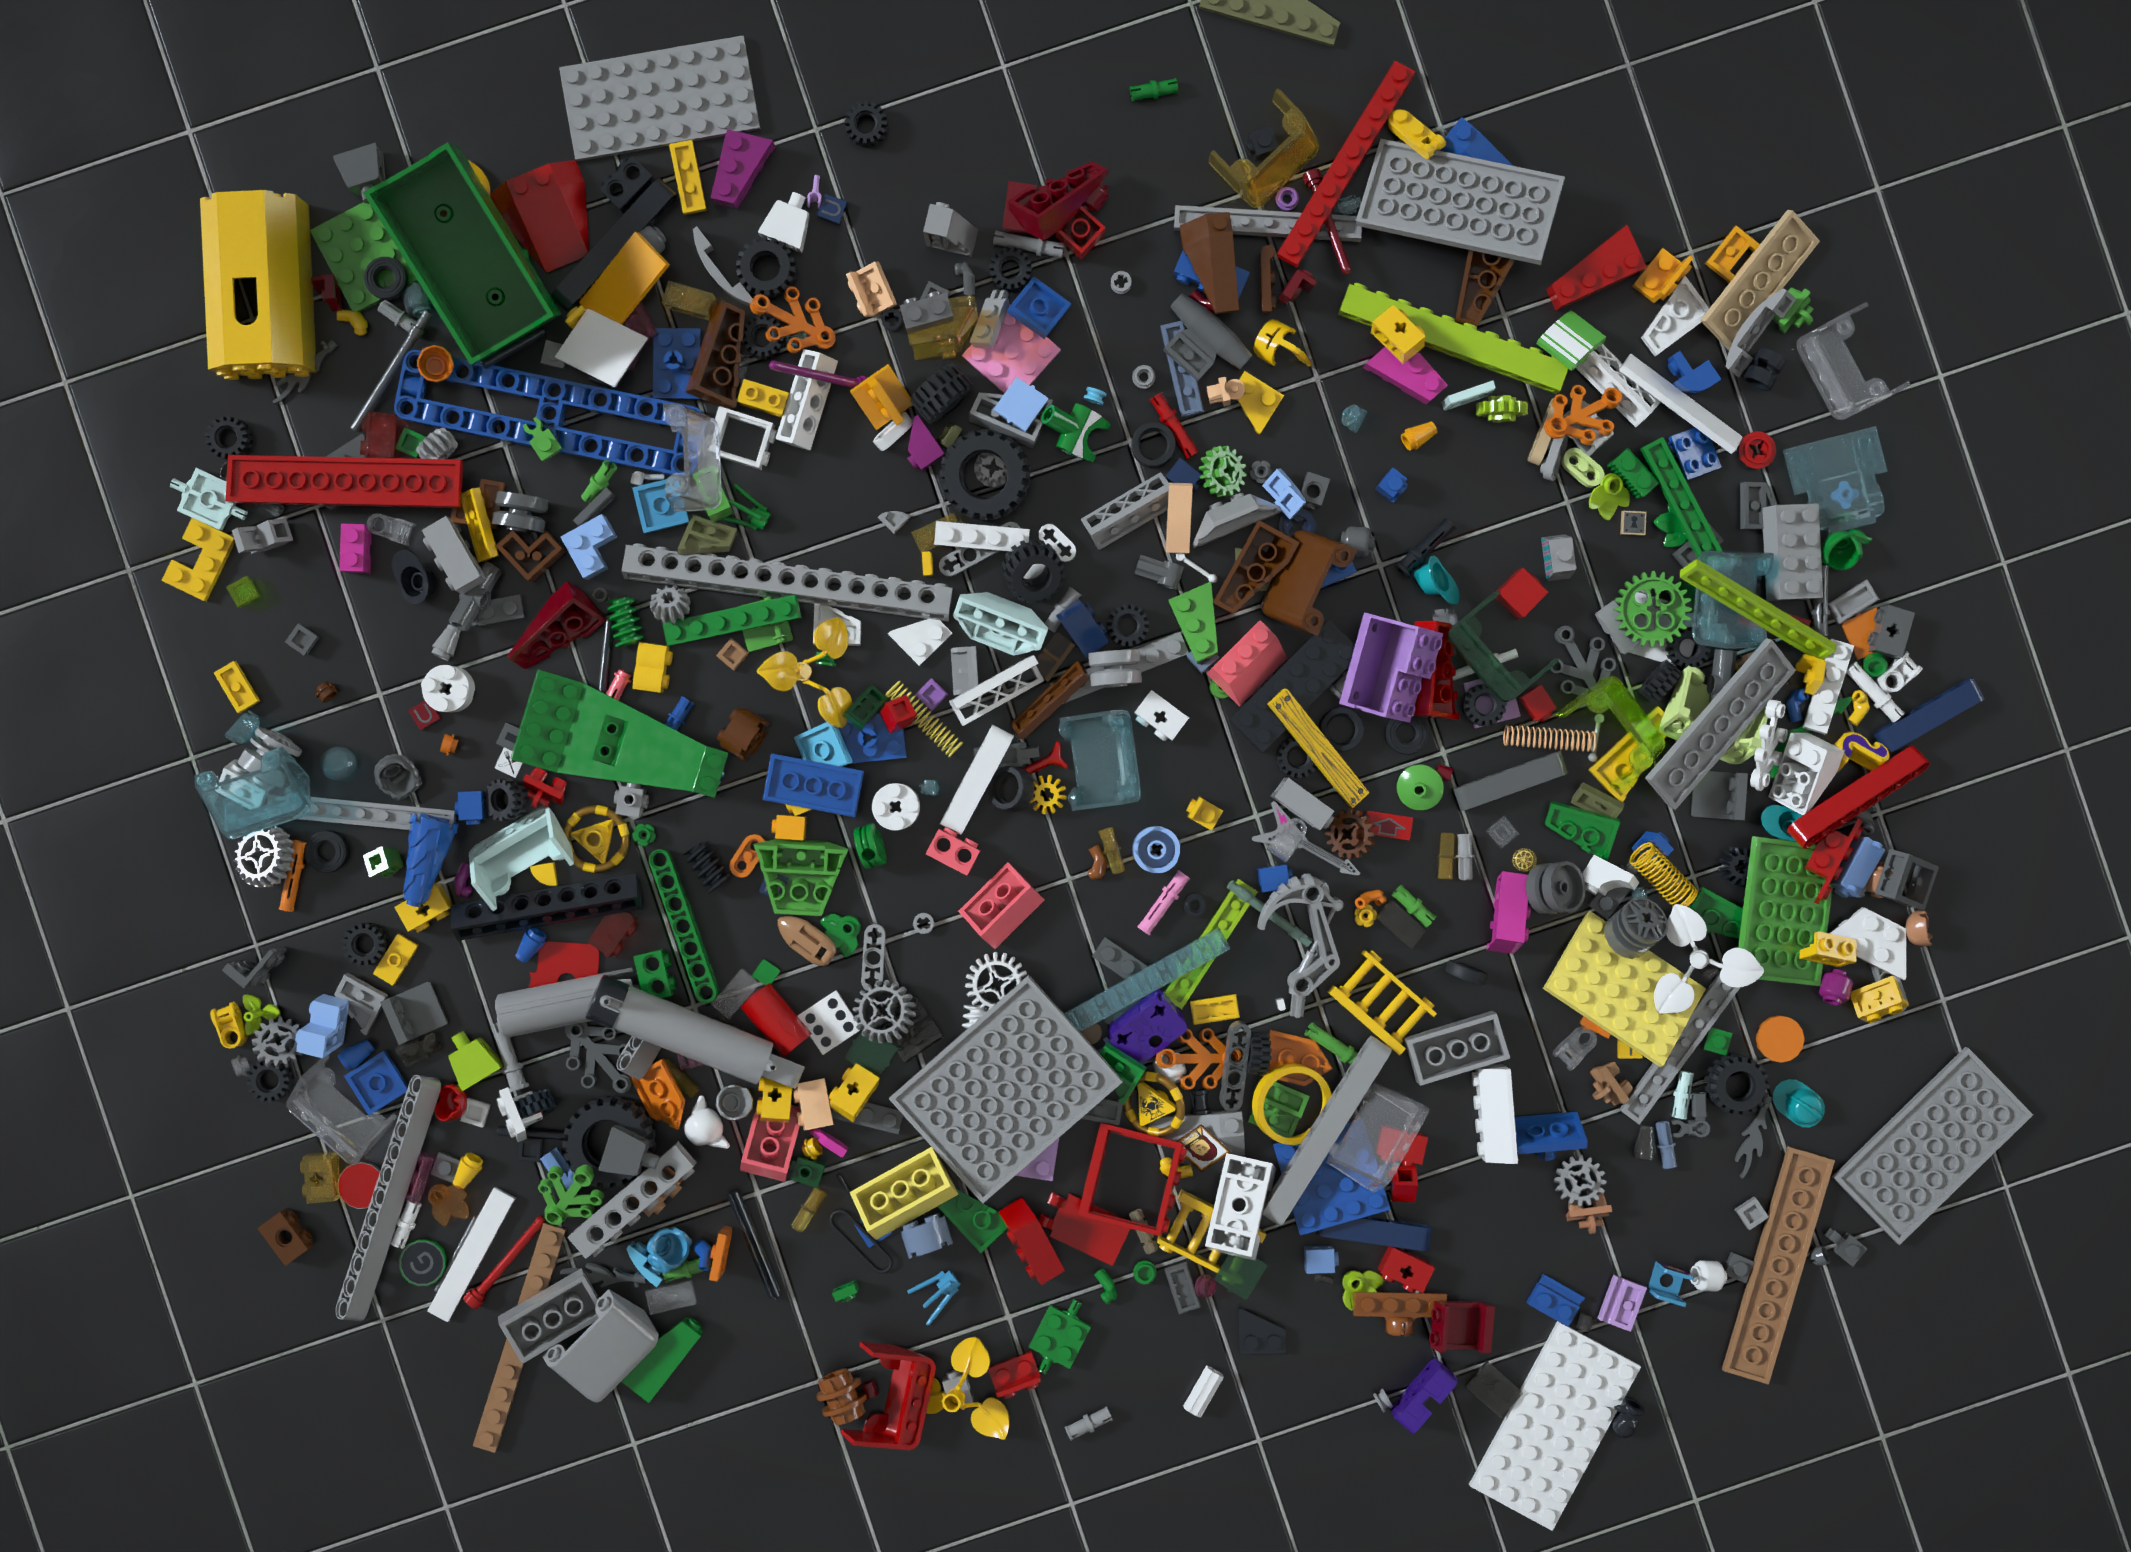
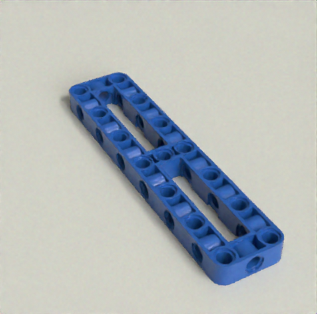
[394,350,707,478]

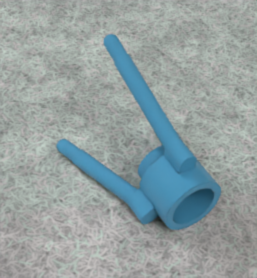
[907,1270,961,1325]

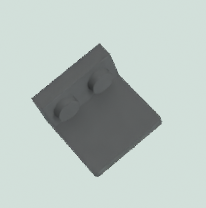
[1691,771,1748,820]
[222,946,287,988]
[380,981,448,1045]

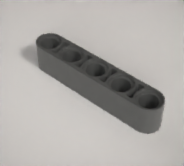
[1453,751,1568,811]

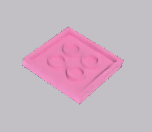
[962,304,1061,394]

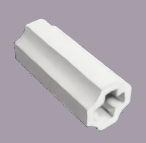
[1183,1365,1224,1418]

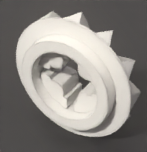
[974,453,1007,487]

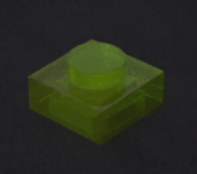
[226,575,261,608]

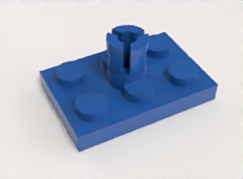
[653,328,702,400]
[839,714,907,764]
[1514,1112,1588,1161]

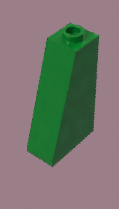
[621,1317,704,1403]

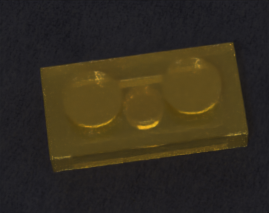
[911,513,958,554]

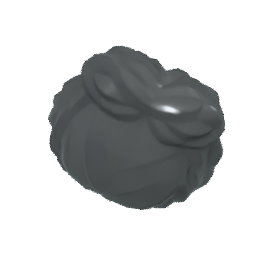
[374,754,422,801]

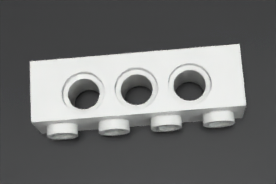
[776,349,838,450]

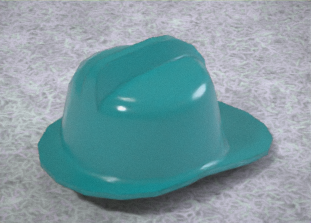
[1414,556,1460,605]
[1761,805,1803,842]
[1773,1079,1825,1128]

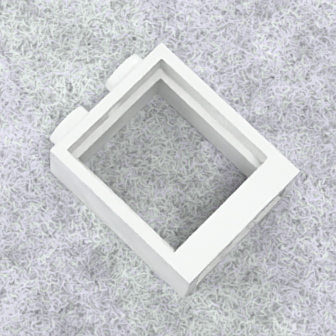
[705,406,777,471]

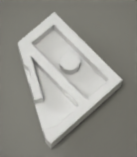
[813,603,861,646]

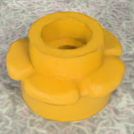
[1354,904,1377,927]
[802,1137,823,1160]

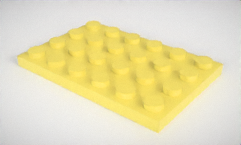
[1543,911,1706,1067]

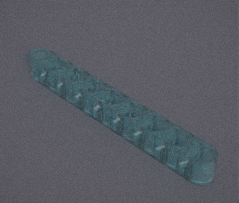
[1063,928,1231,1032]

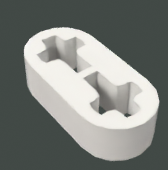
[873,412,913,451]
[1039,524,1076,562]

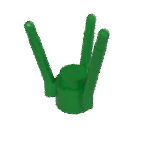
[720,484,771,531]

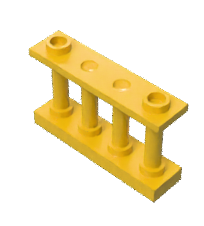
[1327,950,1437,1056]
[1156,1189,1266,1285]

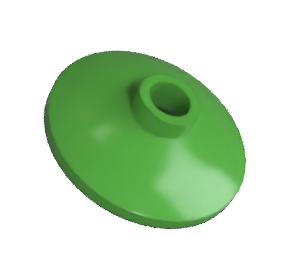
[1397,764,1444,810]

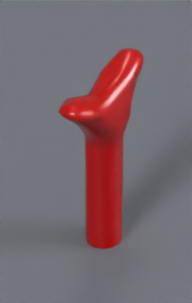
[1021,740,1068,774]

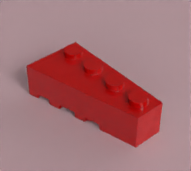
[1546,225,1647,311]

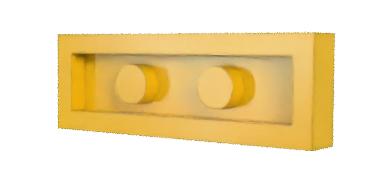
[669,140,707,215]
[461,487,498,563]

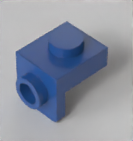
[1632,831,1674,862]

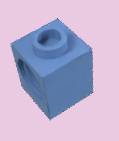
[1304,1245,1339,1274]

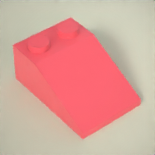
[740,1097,800,1182]

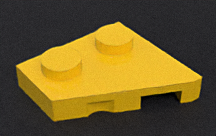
[1237,371,1284,435]

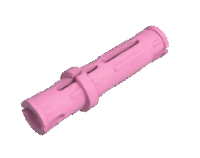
[1137,870,1190,935]

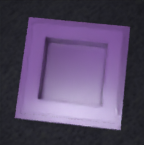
[915,678,948,711]

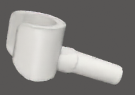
[630,471,664,486]

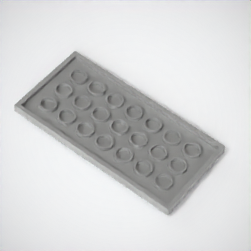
[559,35,761,162]
[1356,139,1565,265]
[1832,1047,2033,1245]

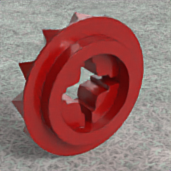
[1738,431,1776,469]

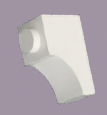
[1582,855,1639,895]

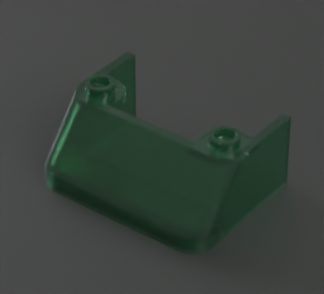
[1448,590,1559,702]

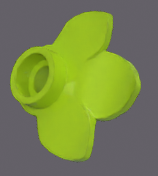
[1589,473,1630,520]
[1342,1270,1385,1311]

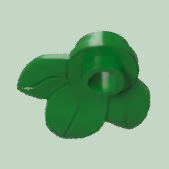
[1653,503,1687,547]
[820,913,861,958]

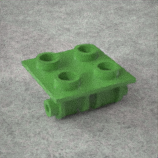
[738,596,793,652]

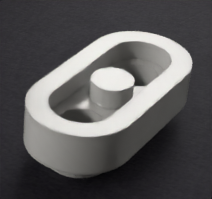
[1540,436,1568,481]

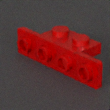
[1804,818,1863,904]

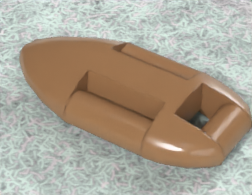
[778,916,836,966]

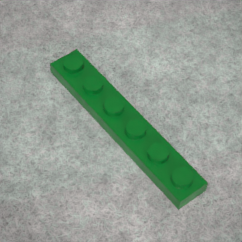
[1640,437,1728,569]
[662,595,802,646]

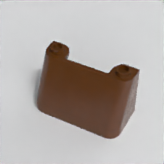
[1261,530,1357,636]

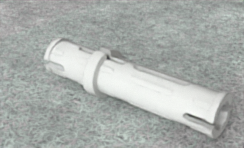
[1846,661,1905,723]

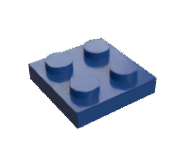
[1007,276,1071,340]
[344,1050,408,1115]

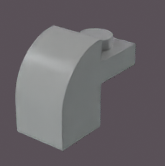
[232,518,293,554]

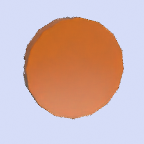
[1756,1015,1804,1063]

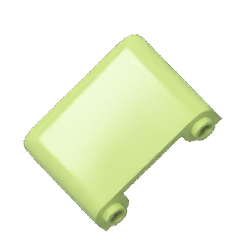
[1659,666,1768,764]

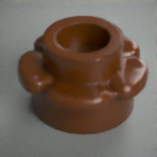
[315,682,338,703]

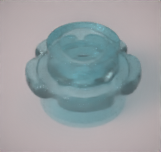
[919,780,942,796]

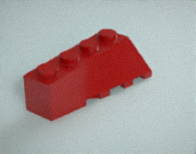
[1413,621,1460,720]

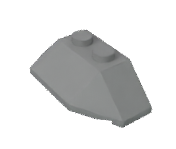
[1192,492,1282,548]

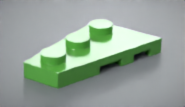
[1168,582,1218,664]

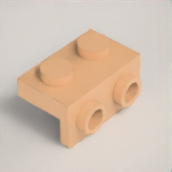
[846,261,897,317]

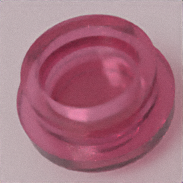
[1195,1274,1216,1298]

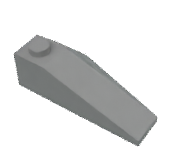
[1148,1109,1245,1156]

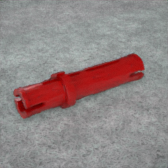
[1149,392,1199,459]

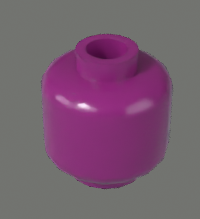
[1819,969,1853,1006]

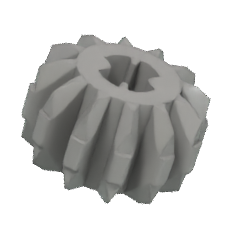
[416,428,458,459]
[650,584,691,625]

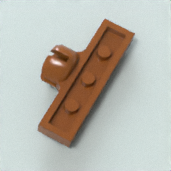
[1353,1292,1447,1336]

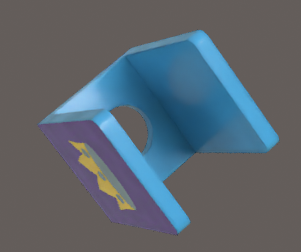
[1647,1261,1694,1307]

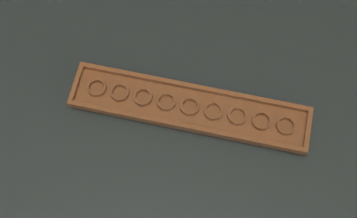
[1722,1146,1835,1384]

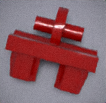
[523,767,567,809]

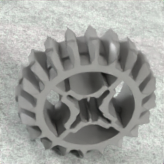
[233,824,296,888]
[853,980,916,1044]

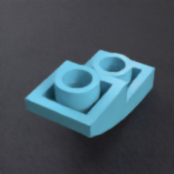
[626,1241,664,1287]

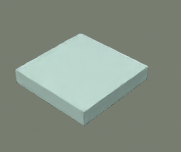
[1441,381,1496,411]

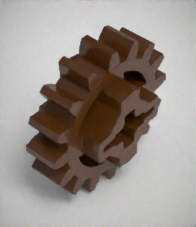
[1325,809,1377,859]

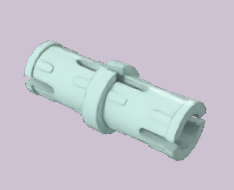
[1672,1070,1694,1119]

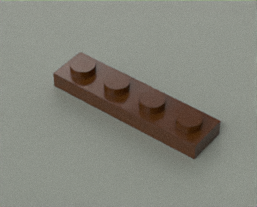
[1010,661,1090,740]

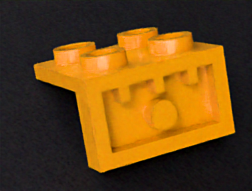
[1632,248,1693,303]

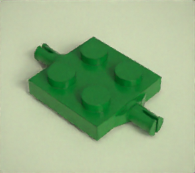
[1029,1299,1091,1374]

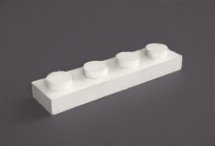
[934,521,1030,552]
[1802,639,1854,735]

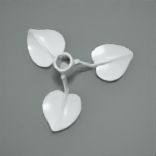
[1654,904,1764,1013]

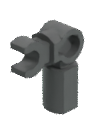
[1671,1092,1710,1138]

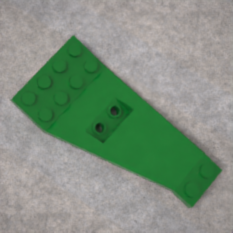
[510,669,728,798]

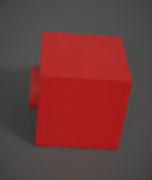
[1056,206,1106,261]
[1493,568,1548,620]

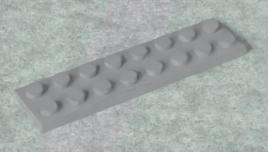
[1645,638,1796,810]

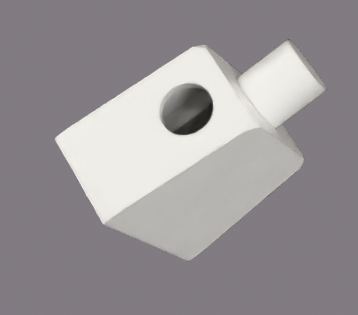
[758,192,810,254]

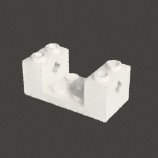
[1205,1153,1276,1261]

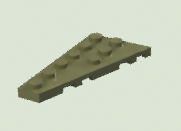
[1199,0,1340,47]

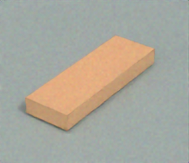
[1166,483,1193,553]

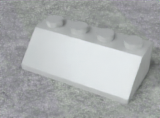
[1472,1064,1518,1164]

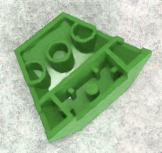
[754,839,848,916]

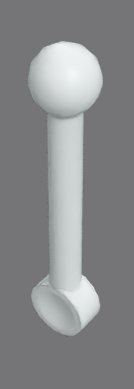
[1176,553,1218,583]

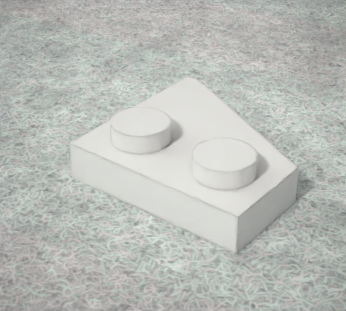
[888,619,953,666]

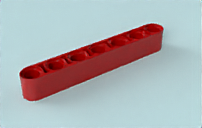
[1787,746,1930,849]

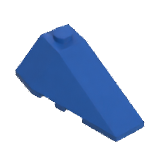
[1439,117,1513,166]

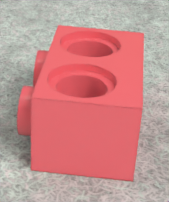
[926,827,981,876]

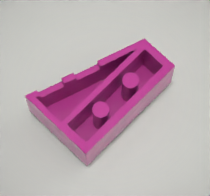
[1363,347,1448,405]
[1486,871,1531,954]

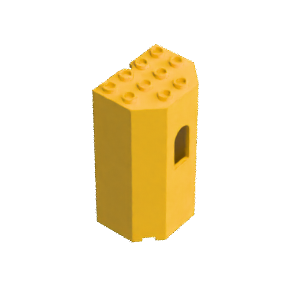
[200,190,317,380]

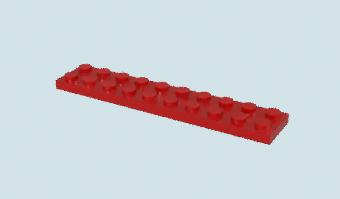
[225,455,463,508]

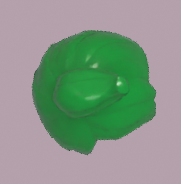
[1821,529,1872,570]

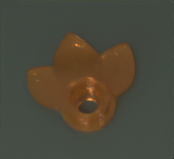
[428,1184,469,1226]

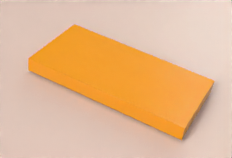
[580,232,670,325]

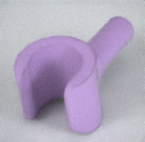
[807,175,821,209]

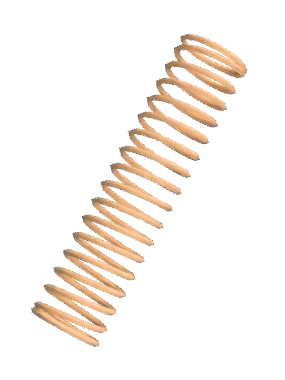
[1503,725,1596,753]

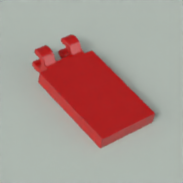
[1038,1192,1130,1266]

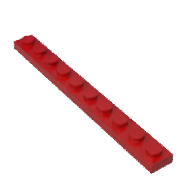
[1277,61,1415,268]

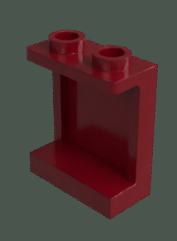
[1429,1301,1495,1353]

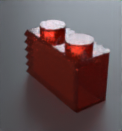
[360,412,397,458]

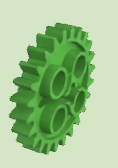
[1613,571,1692,648]

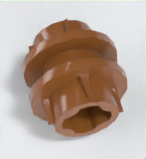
[816,1368,867,1425]

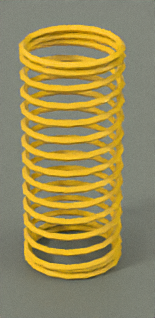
[1629,842,1698,907]

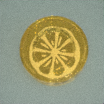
[1512,848,1537,872]

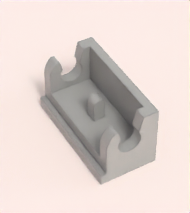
[951,646,979,695]

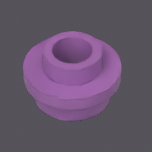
[1276,187,1299,211]

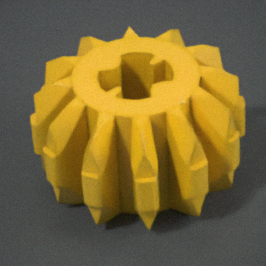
[1030,775,1067,814]

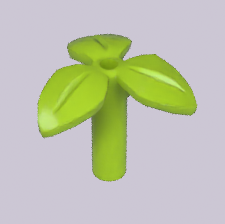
[243,994,280,1035]

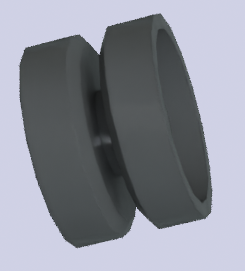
[492,491,549,533]
[1526,861,1586,915]

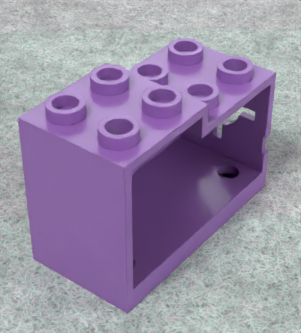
[1339,612,1443,722]

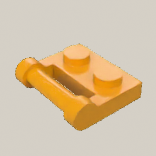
[1705,226,1760,284]

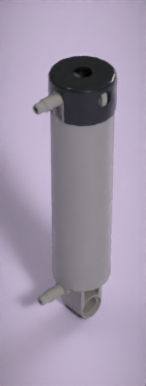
[585,975,805,1089]

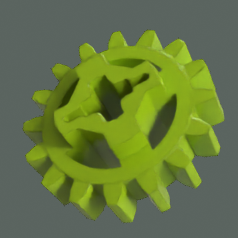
[1476,395,1528,423]

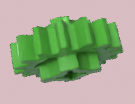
[1199,446,1247,497]

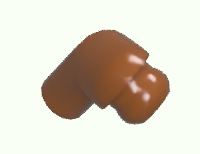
[1088,844,1108,880]

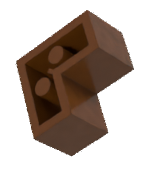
[496,530,567,583]

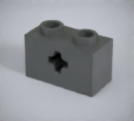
[1867,605,1915,659]

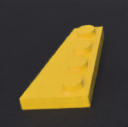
[1588,706,1666,802]

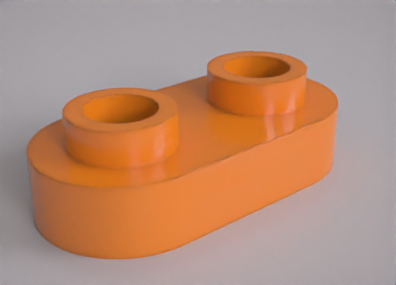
[730,834,766,877]

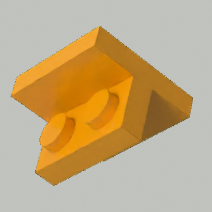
[850,364,912,430]

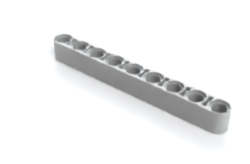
[1262,1036,1392,1226]

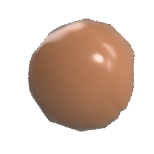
[1905,910,1932,946]

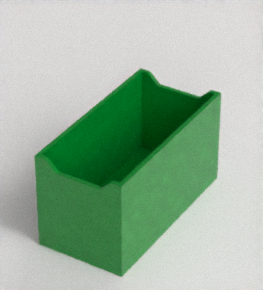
[363,142,562,365]

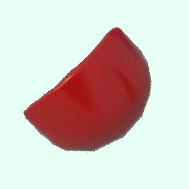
[434,1084,467,1121]

